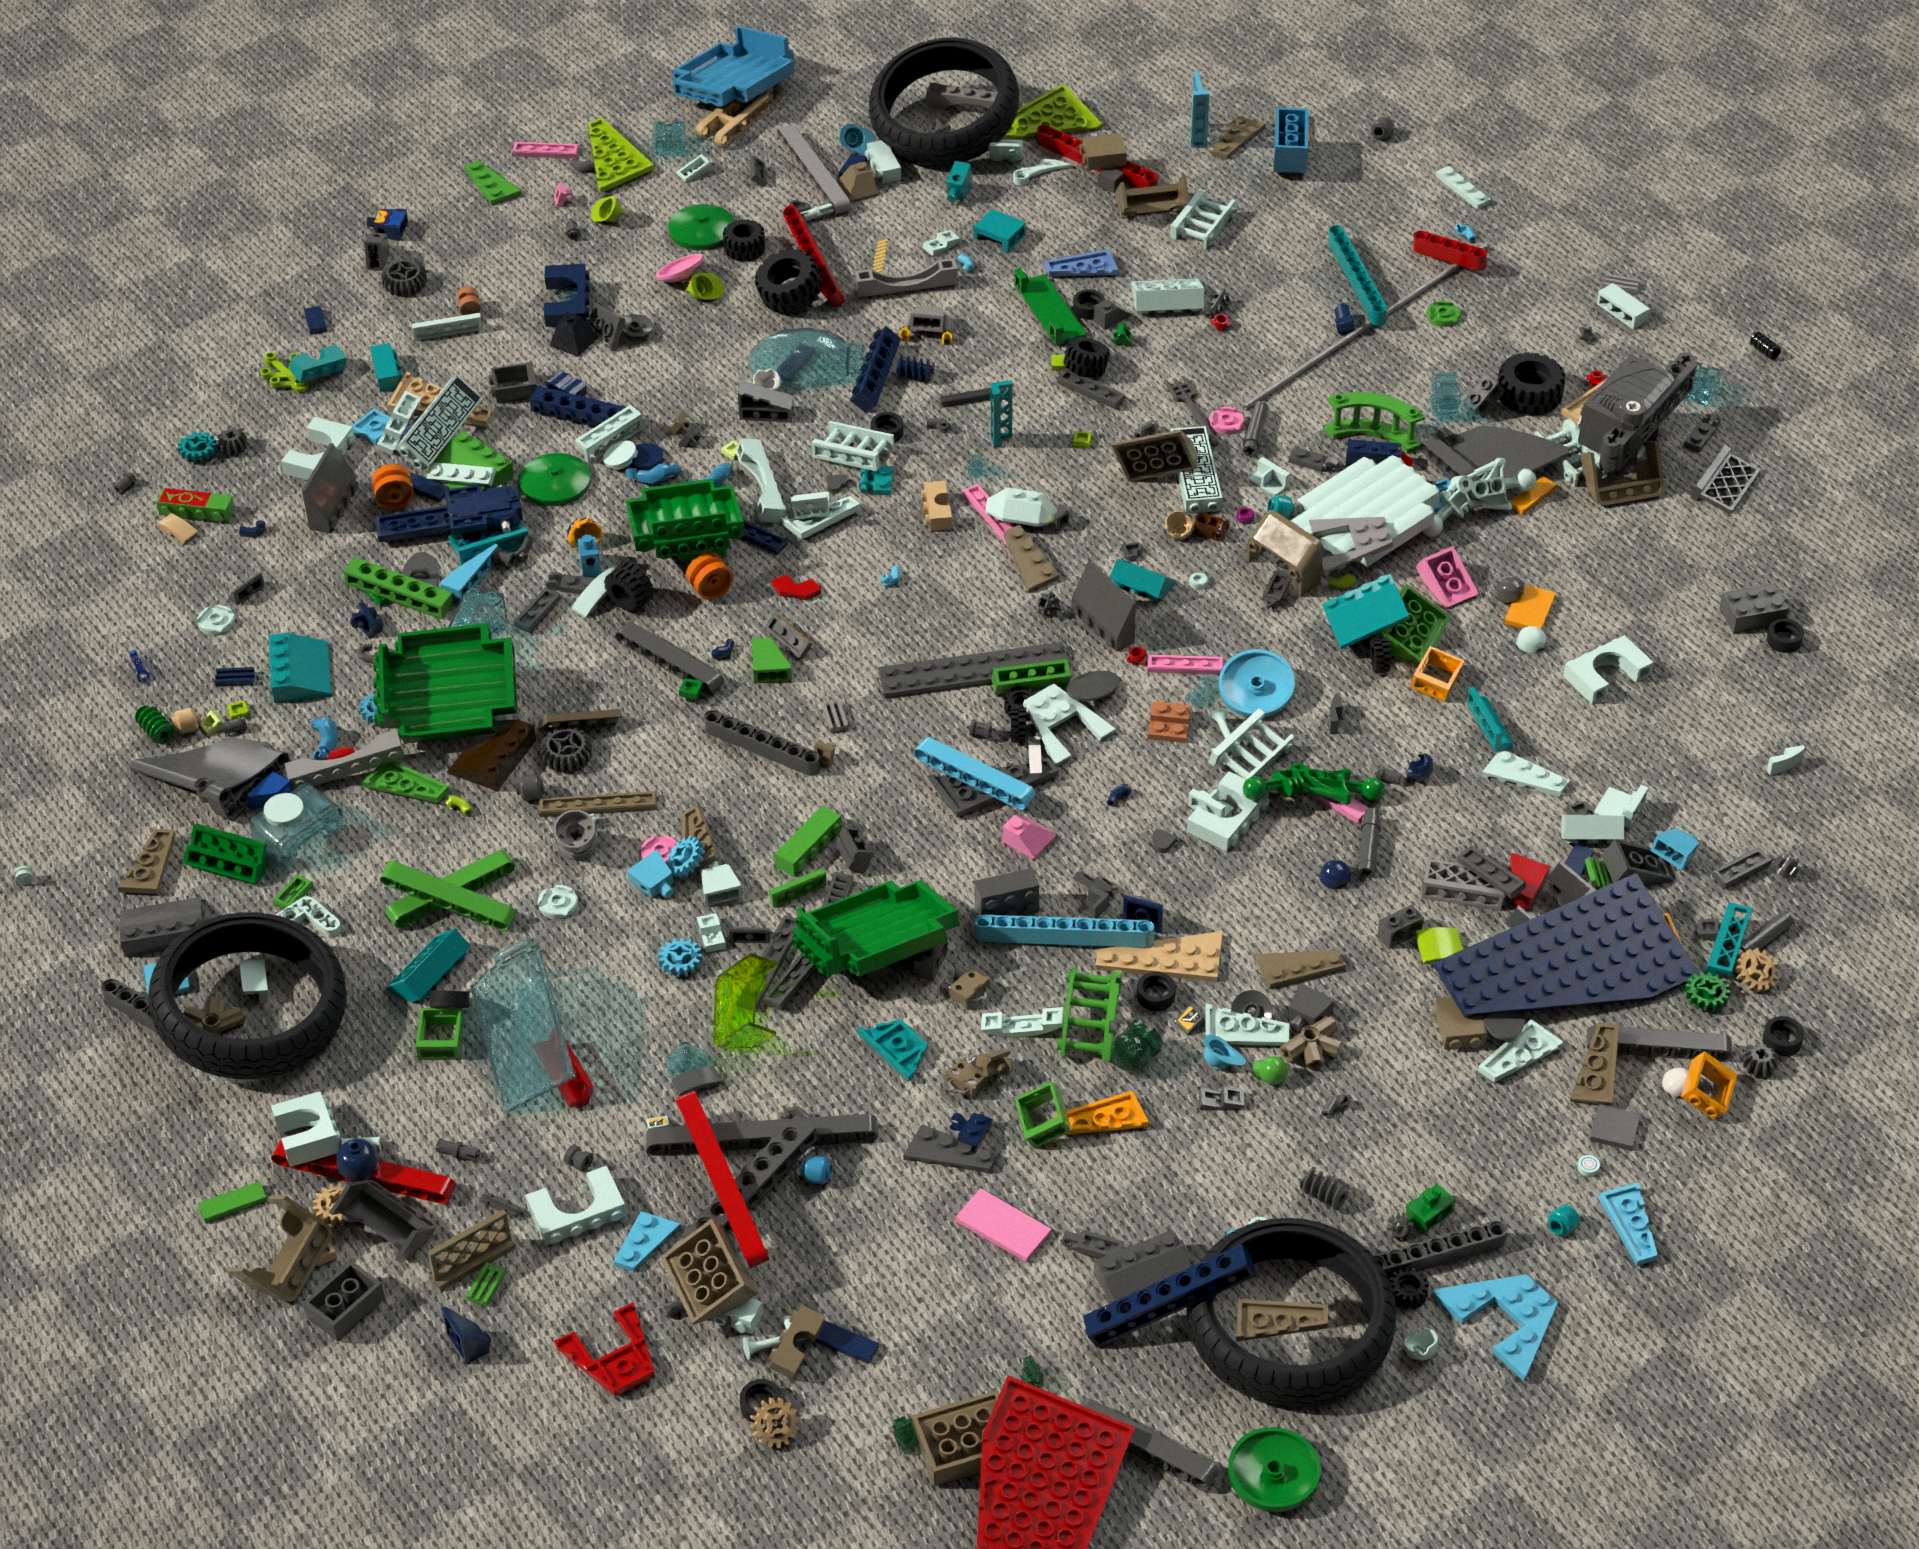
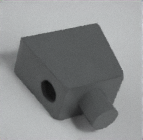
[364,233,389,271]
[1288,983,1335,1032]

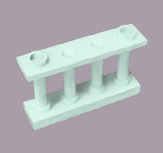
[1170,189,1237,250]
[1534,418,1609,487]
[811,421,895,471]
[1208,709,1294,779]

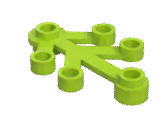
[260,352,309,393]

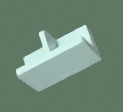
[1249,457,1290,496]
[1188,789,1233,818]
[240,959,268,1003]

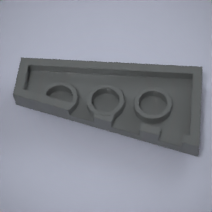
[903,1124,999,1173]

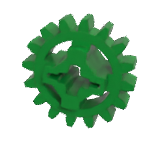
[1684,971,1731,1012]

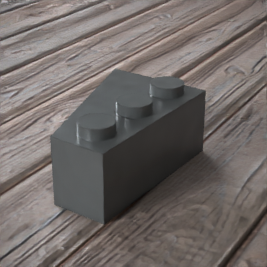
[738,380,794,423]

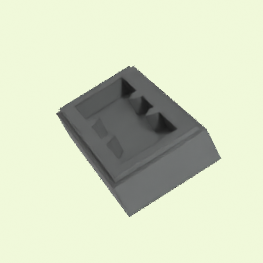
[749,155,767,187]

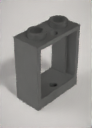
[489,362,537,403]

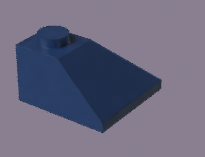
[1123,894,1164,934]
[441,1306,491,1364]

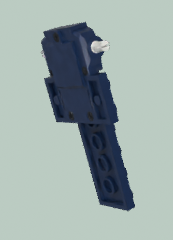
[375,484,523,542]

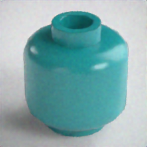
[1267,495,1295,519]
[1547,1205,1580,1237]

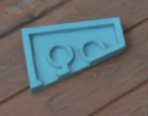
[614,1211,681,1272]

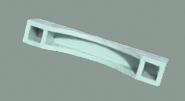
[736,438,786,523]

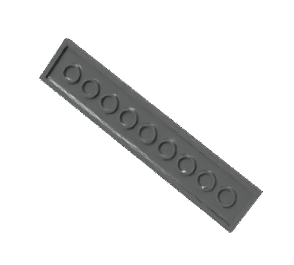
[878,642,1070,698]

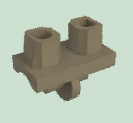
[976,1048,1013,1077]

